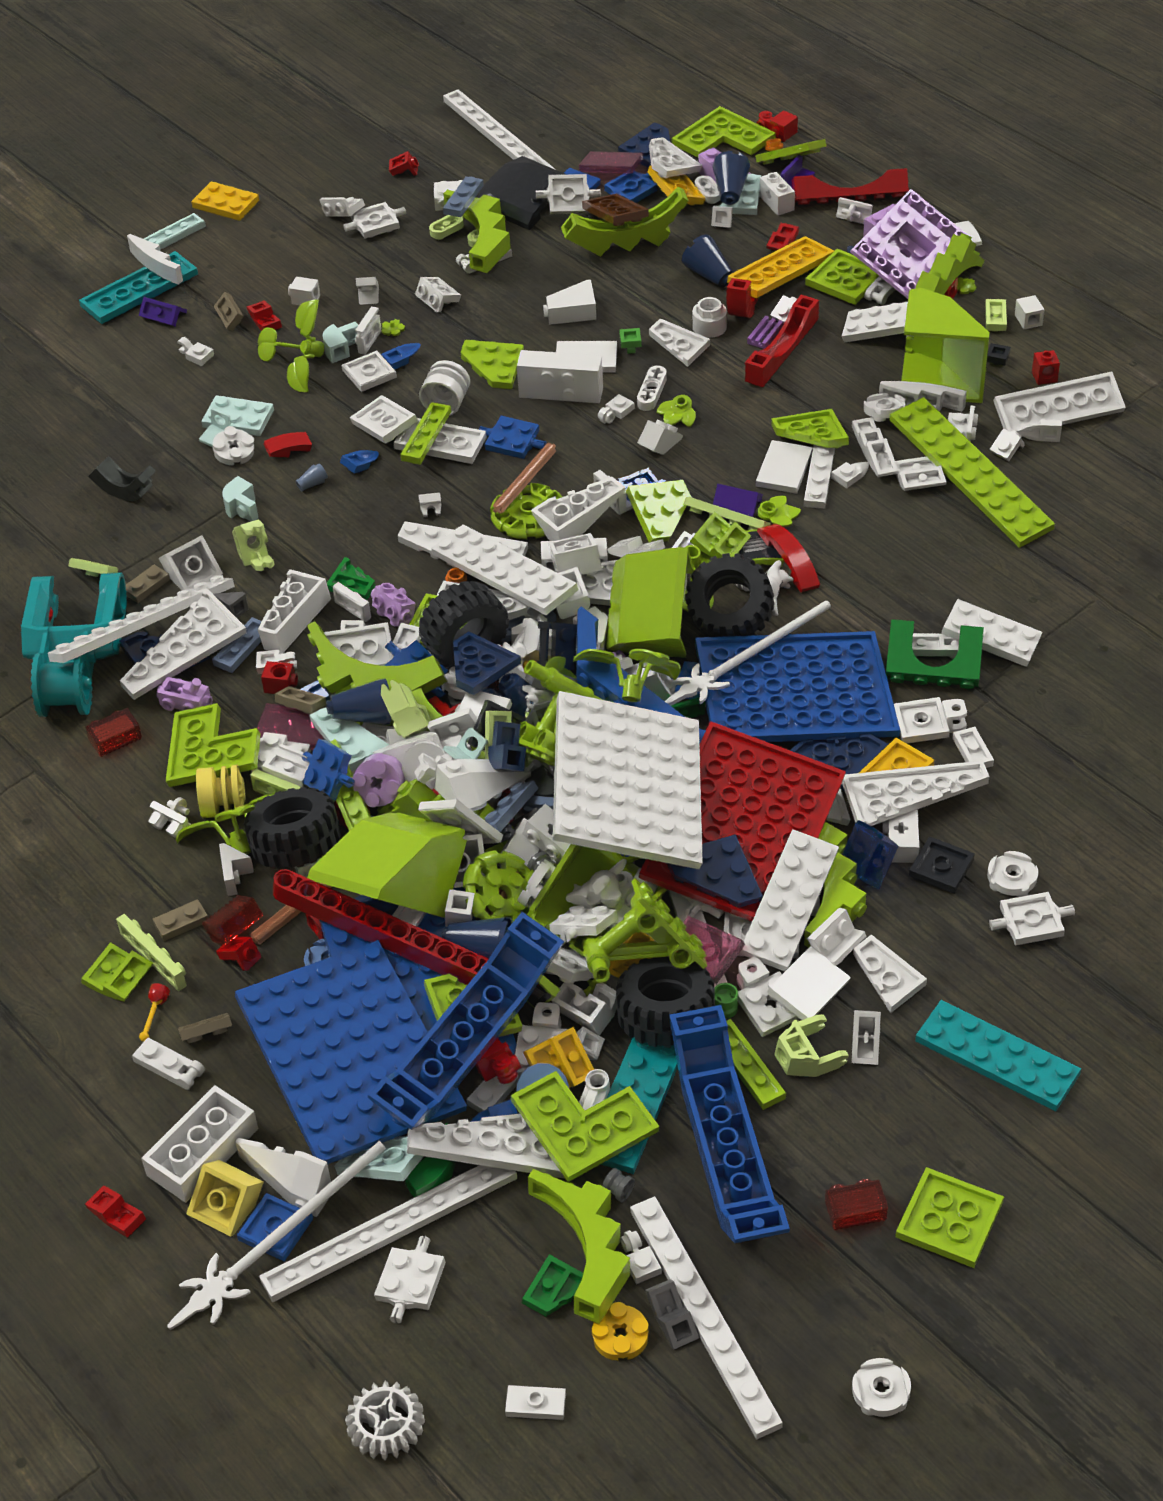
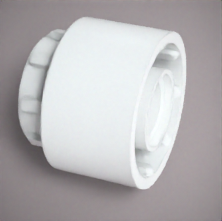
[692,297,727,338]

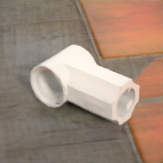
[579,1069,610,1110]

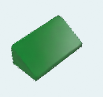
[671,697,705,718]

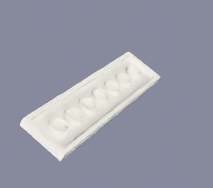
[431,525,579,615]

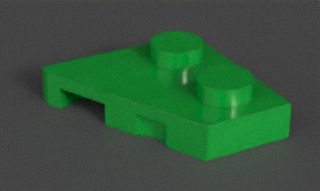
[327,557,376,600]
[521,1254,584,1317]

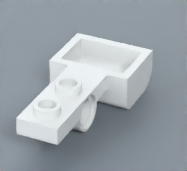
[500,567,590,620]

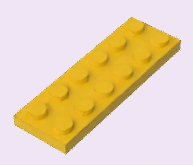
[727,236,834,298]

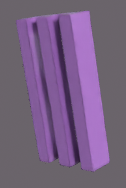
[747,316,783,349]

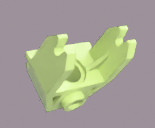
[232,519,275,571]
[381,680,431,738]
[774,1015,849,1077]

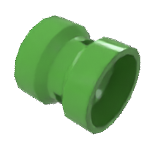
[714,983,738,1019]

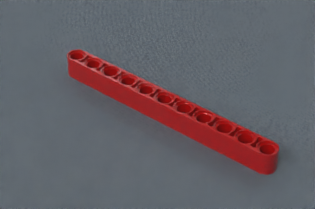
[273,869,488,985]

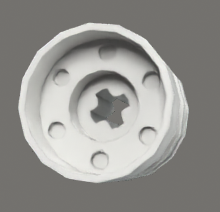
[419,360,470,415]

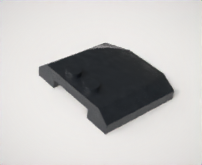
[478,156,567,230]

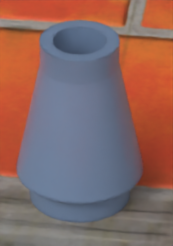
[295,464,328,491]

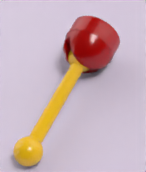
[139,983,170,1042]

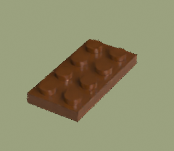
[582,193,649,226]

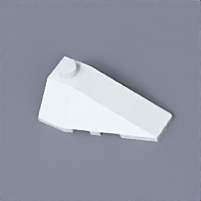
[531,477,626,541]
[435,759,531,811]
[235,1138,331,1217]

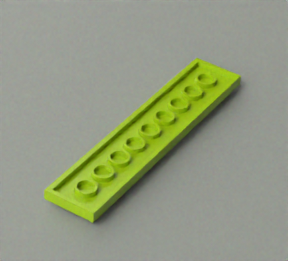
[890,397,1055,548]

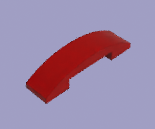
[757,524,820,592]

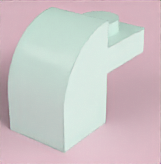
[323,322,358,363]
[222,476,258,522]

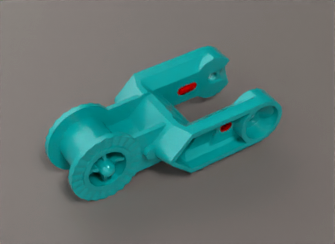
[21,572,127,717]

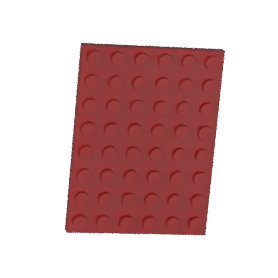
[639,721,846,922]

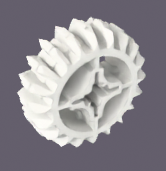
[345,1380,425,1460]

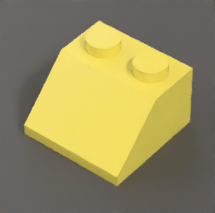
[186,1160,263,1237]

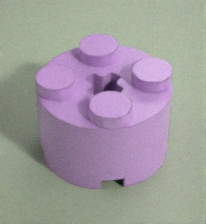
[352,753,405,807]

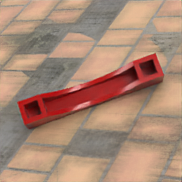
[792,168,909,205]
[745,294,819,387]

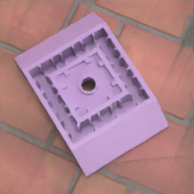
[850,189,967,299]

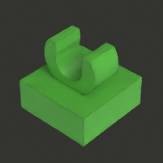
[620,328,642,354]

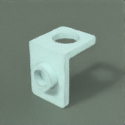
[199,408,231,447]
[443,728,488,760]

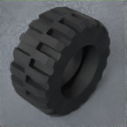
[685,553,774,637]
[419,581,509,668]
[244,787,341,869]
[616,956,715,1048]

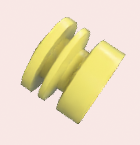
[196,764,245,818]

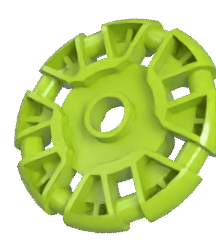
[490,483,563,540]
[463,850,534,922]

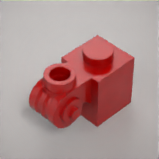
[756,110,798,142]
[475,1038,522,1084]

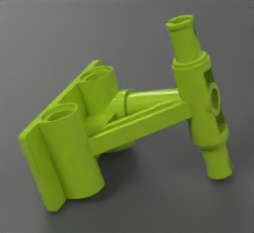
[519,660,603,767]
[582,878,708,983]

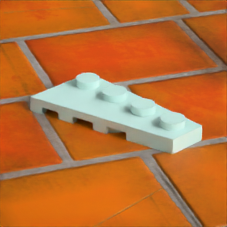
[310,708,389,771]

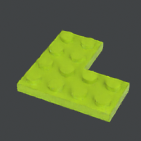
[672,106,776,158]
[166,703,261,787]
[511,1071,659,1182]

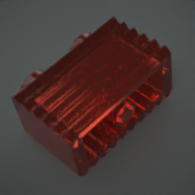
[85,708,142,757]
[202,895,263,945]
[825,1179,888,1230]

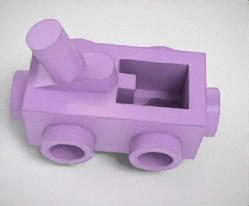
[371,583,416,627]
[157,677,213,711]

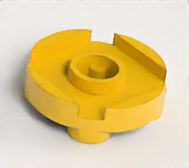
[592,1302,649,1361]

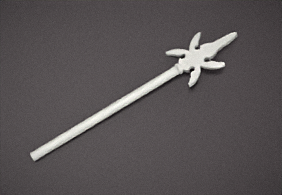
[665,601,831,706]
[167,1141,386,1330]

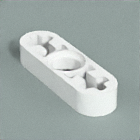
[637,366,667,411]

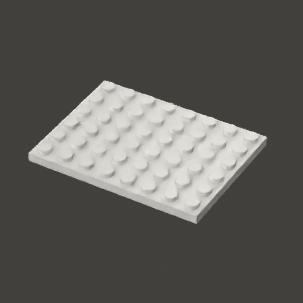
[552,691,703,869]

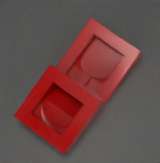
[766,223,799,251]
[247,300,282,331]
[264,432,312,457]
[85,1185,146,1238]

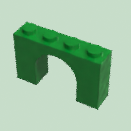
[886,619,984,689]

